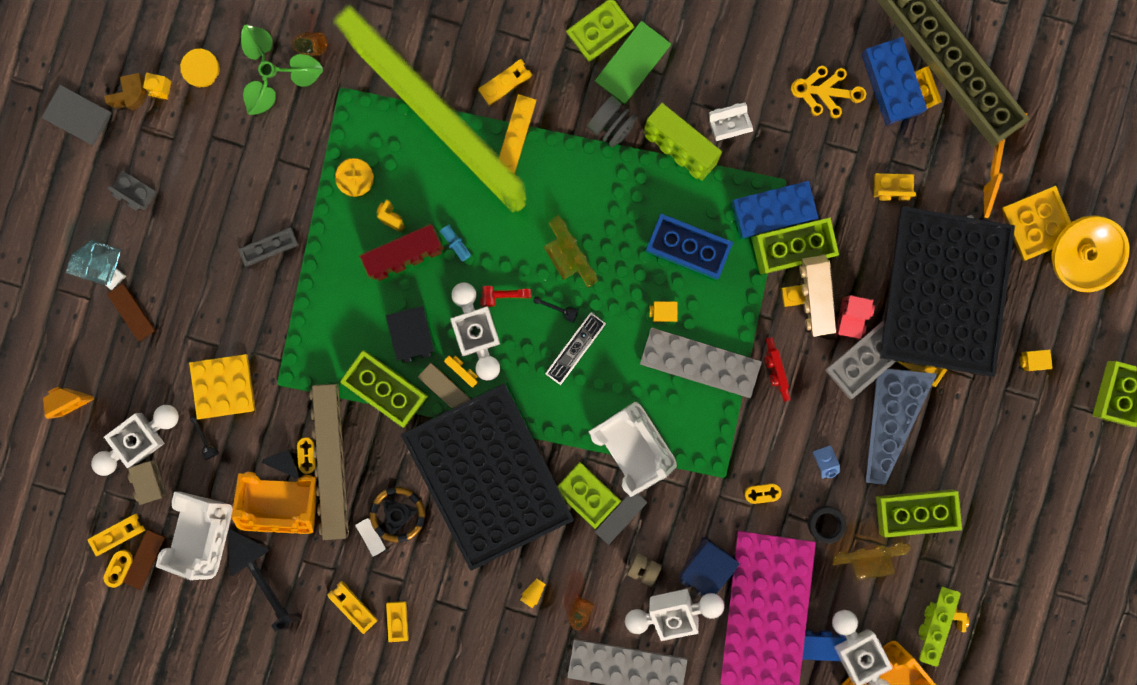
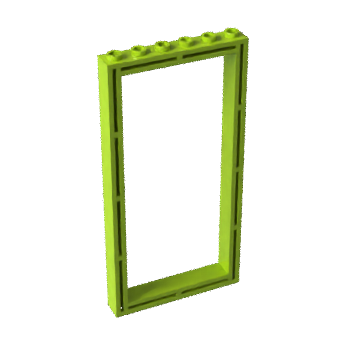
[334,6,526,213]

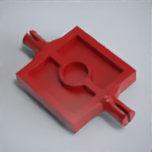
[764,337,791,402]

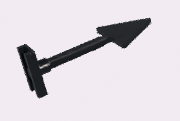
[228,529,302,632]

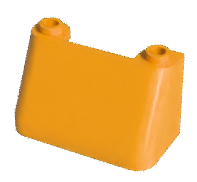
[231,472,317,534]
[842,641,936,685]

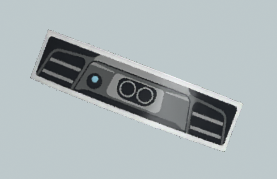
[545,313,606,385]

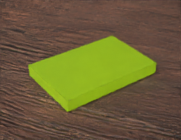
[566,0,635,62]
[557,462,622,529]

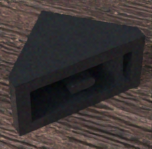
[262,449,302,478]

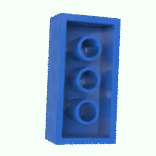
[861,37,927,126]
[731,181,818,239]
[645,214,733,280]

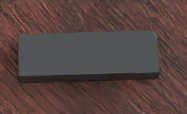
[238,227,299,267]
[594,493,647,545]

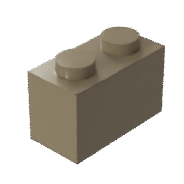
[128,460,167,505]

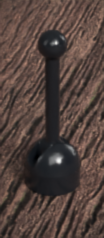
[533,296,579,323]
[190,415,219,460]

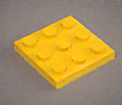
[1001,186,1071,261]
[189,354,256,419]

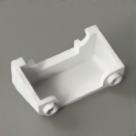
[589,402,677,497]
[156,492,232,580]

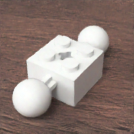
[451,283,500,381]
[91,405,179,476]
[625,589,724,641]
[832,610,892,685]

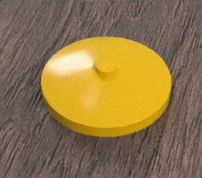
[1052,216,1129,292]

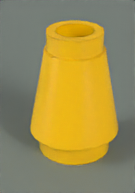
[520,578,546,608]

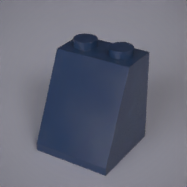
[679,537,740,597]

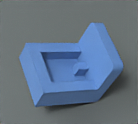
[813,445,840,479]

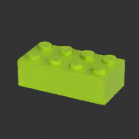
[644,103,722,181]
[751,218,839,274]
[340,350,428,428]
[876,489,962,537]

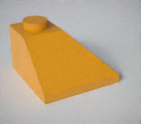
[43,387,94,419]

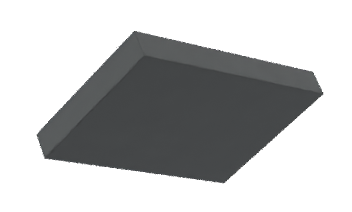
[42,85,112,146]

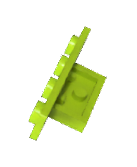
[919,587,961,667]

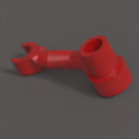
[480,286,531,307]

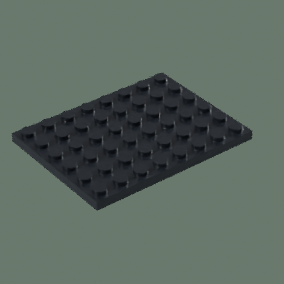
[879,206,1015,377]
[401,383,574,571]

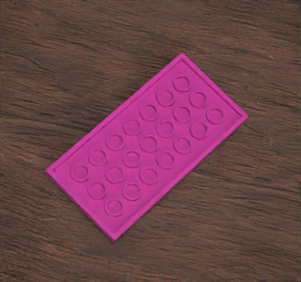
[720,531,816,685]

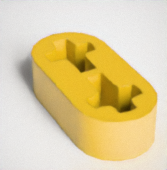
[297,437,317,474]
[744,483,782,504]

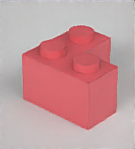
[835,296,875,339]

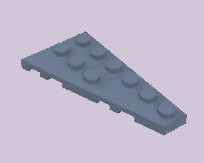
[866,369,937,485]

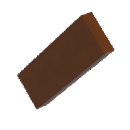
[107,283,156,342]
[123,529,166,590]

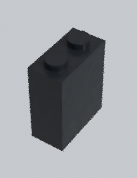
[386,306,436,363]

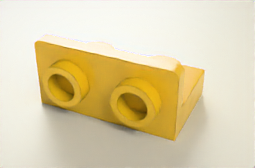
[874,173,916,201]
[376,200,405,233]

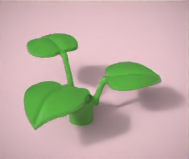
[241,25,323,115]

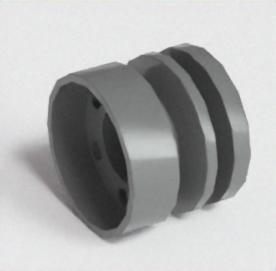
[587,96,638,148]

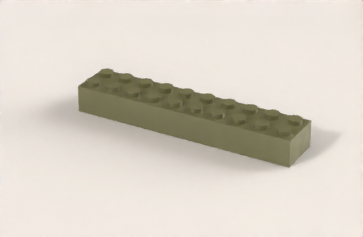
[877,0,1030,148]

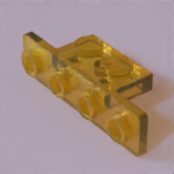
[544,215,598,288]
[832,543,911,581]

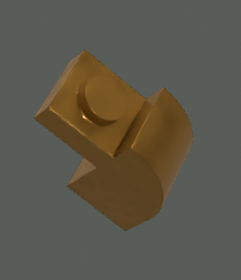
[104,73,147,110]

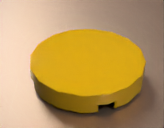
[180,49,220,87]
[335,158,374,197]

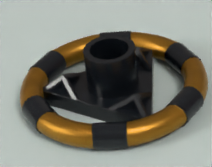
[370,487,425,543]

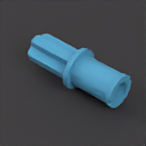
[440,224,471,261]

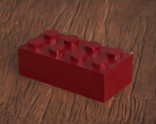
[360,224,444,281]

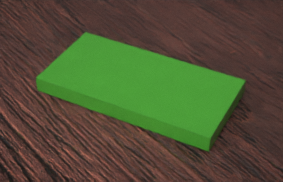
[595,21,671,105]

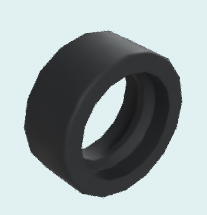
[808,506,846,543]

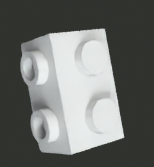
[709,103,753,141]

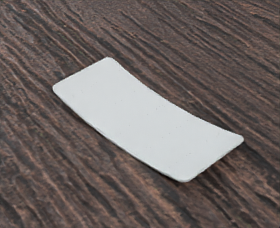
[356,518,386,557]

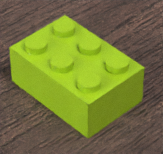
[1093,361,1137,427]

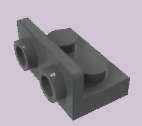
[107,170,157,211]

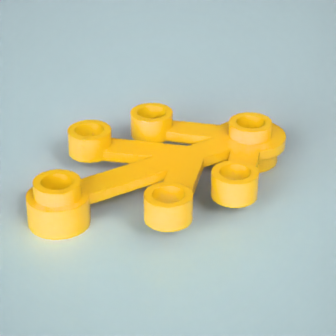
[791,66,866,118]

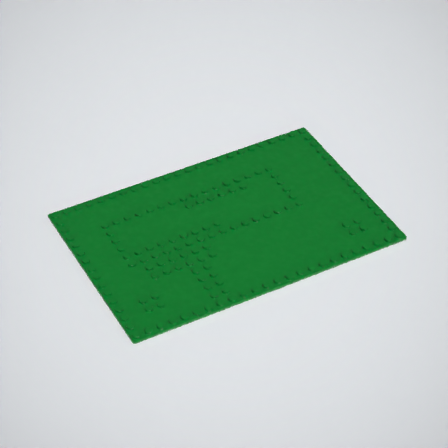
[277,88,786,478]

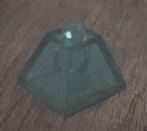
[66,240,121,286]

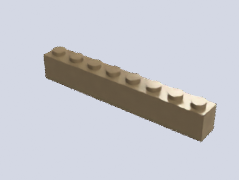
[310,383,349,540]

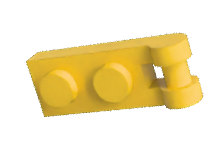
[478,59,532,106]
[87,513,145,556]
[327,581,378,634]

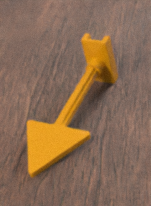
[984,113,1028,218]

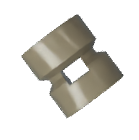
[626,552,662,587]

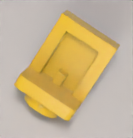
[953,608,969,632]

